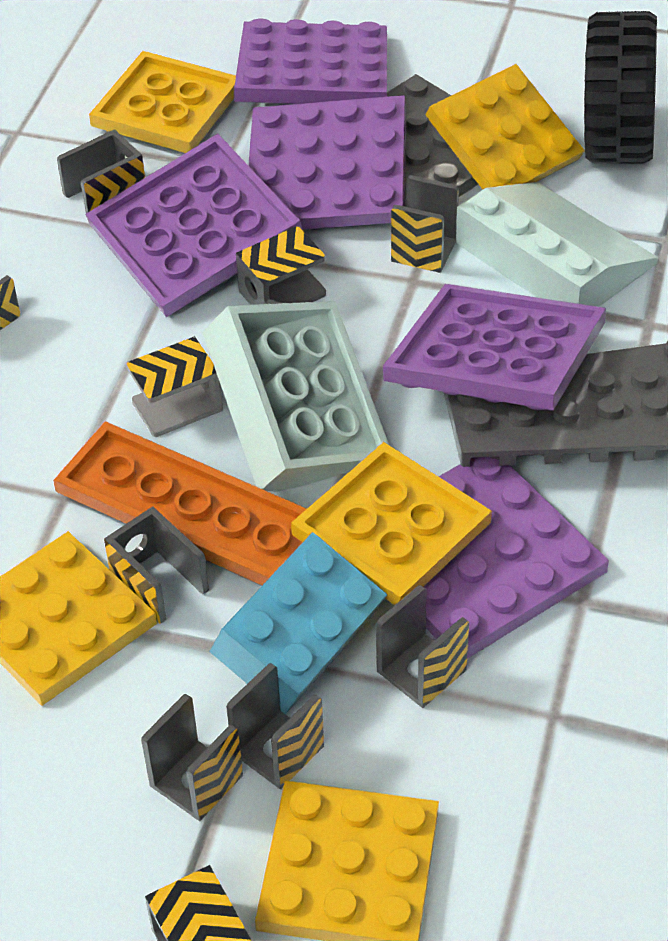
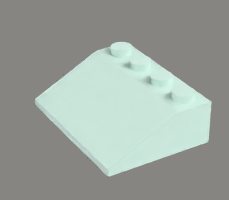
[456,182,658,307]
[203,301,389,491]

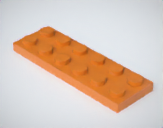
[53,421,307,585]

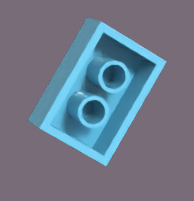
[209,532,387,714]

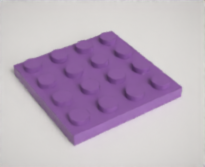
[234,18,387,104]
[248,95,406,229]
[85,134,304,317]
[383,284,606,410]
[424,457,609,659]

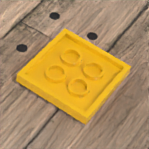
[89,51,236,153]
[425,64,585,190]
[291,442,492,605]
[0,531,157,706]
[255,780,439,941]

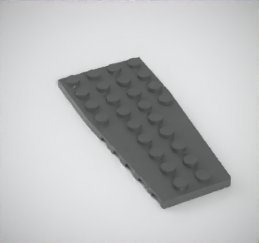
[444,341,668,467]

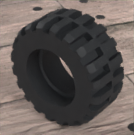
[584,11,657,164]

